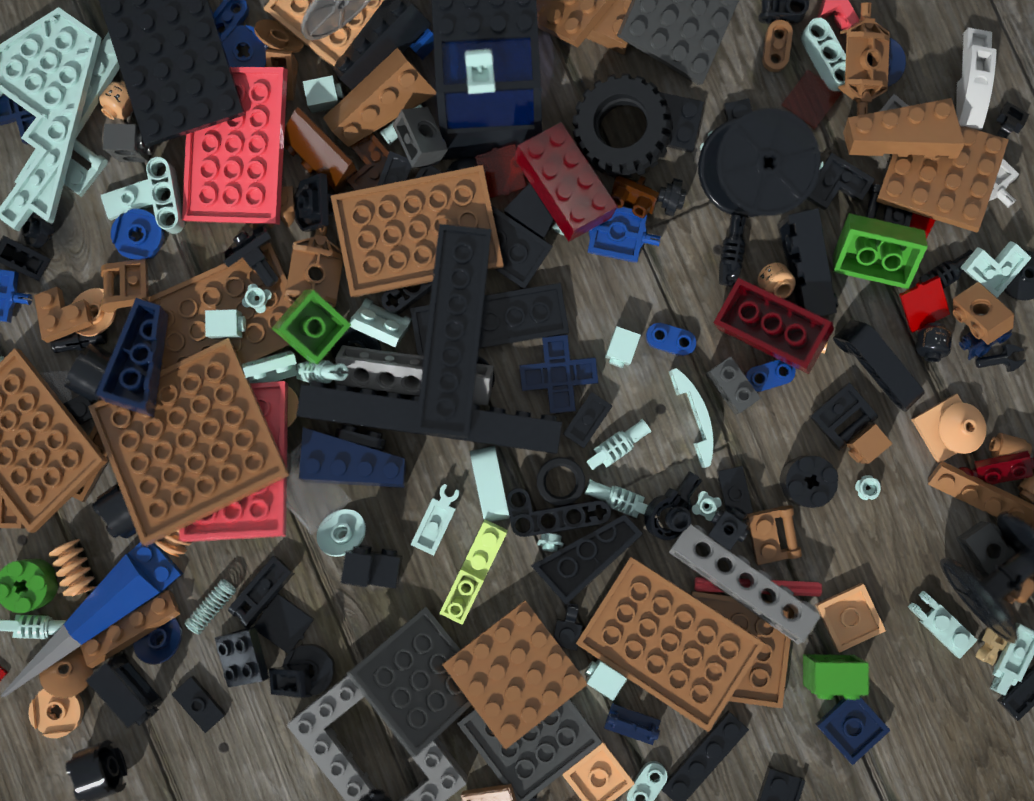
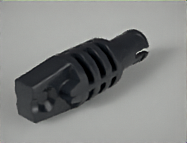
[719,215,747,287]
[919,250,973,289]

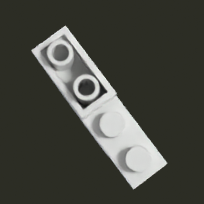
[956,27,997,131]

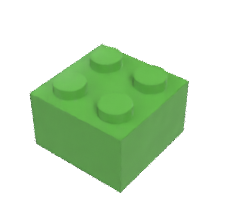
[271,289,351,364]
[803,654,869,700]

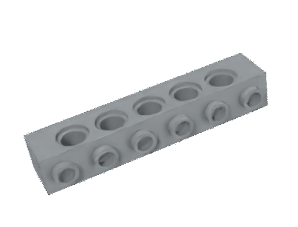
[336,345,494,405]
[668,524,821,644]

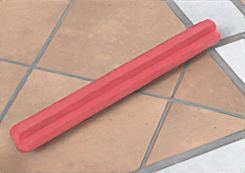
[694,577,822,597]

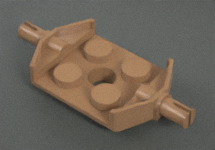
[838,2,890,116]
[283,226,343,308]

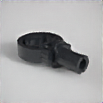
[644,472,702,540]

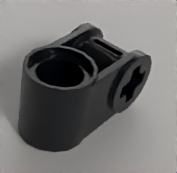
[758,0,809,24]

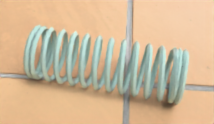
[185,579,236,634]

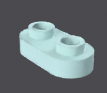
[626,761,667,801]

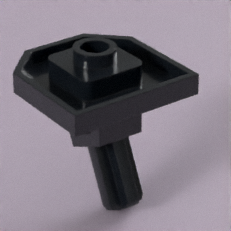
[294,173,334,232]
[222,225,279,287]

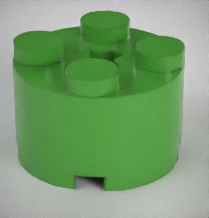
[0,558,58,613]

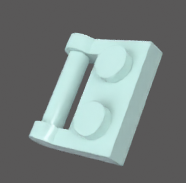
[64,139,108,197]
[349,298,412,347]

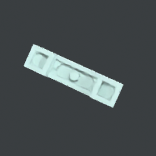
[669,368,713,468]

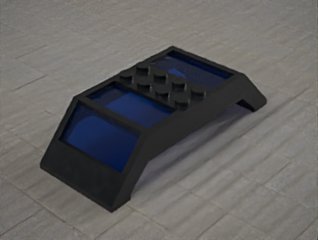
[432,0,542,160]

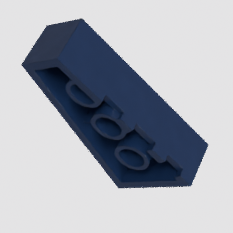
[96,298,169,418]
[299,428,406,488]

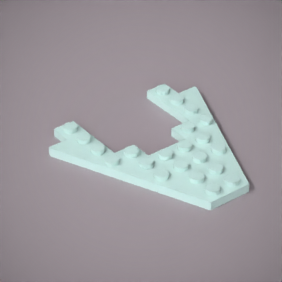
[0,7,102,231]

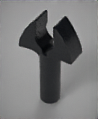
[975,344,1026,372]

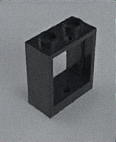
[86,654,162,728]

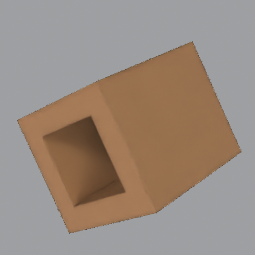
[846,424,892,464]

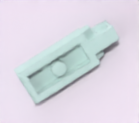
[990,622,1034,696]

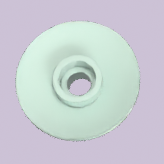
[317,509,366,557]

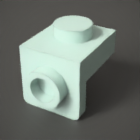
[465,49,495,94]

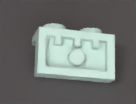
[242,350,298,383]

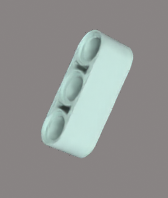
[801,18,846,93]
[146,157,185,234]
[470,446,510,522]

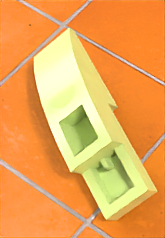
[439,519,508,625]

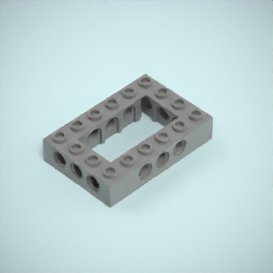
[287,675,468,801]

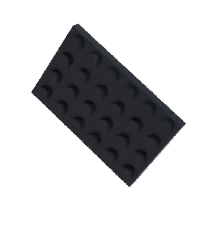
[99,0,245,147]

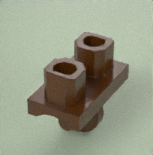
[611,175,660,218]

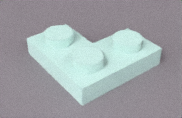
[961,241,1031,298]

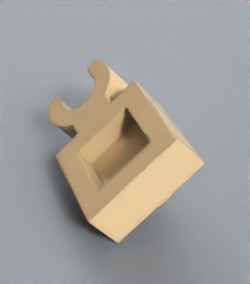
[976,627,1008,666]

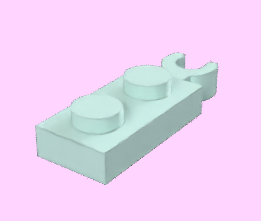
[411,484,460,556]

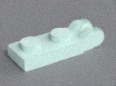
[908,591,977,658]

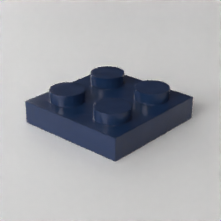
[815,697,891,765]

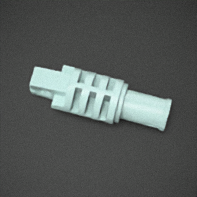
[296,360,348,384]
[587,419,651,470]
[584,479,648,518]
[0,615,67,639]

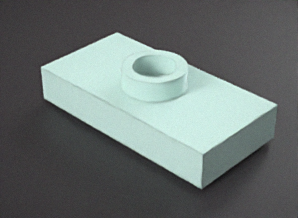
[100,179,153,220]

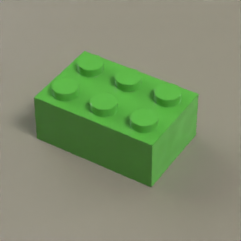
[832,213,928,289]

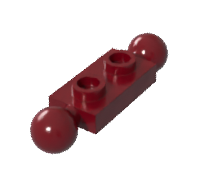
[958,450,1034,485]

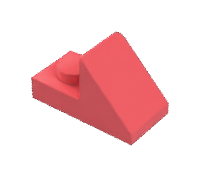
[817,0,859,35]

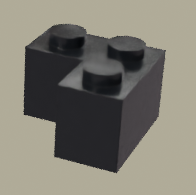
[341,545,403,589]

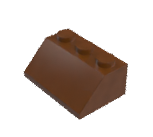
[284,107,357,194]

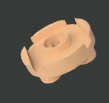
[29,689,84,738]

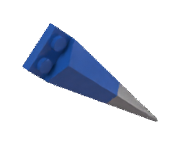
[1,542,183,697]

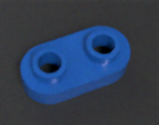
[213,0,249,36]
[646,323,696,356]
[745,360,796,392]

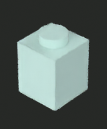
[303,75,344,113]
[205,310,246,339]
[605,326,641,368]
[585,659,627,700]

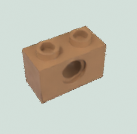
[952,282,1014,345]

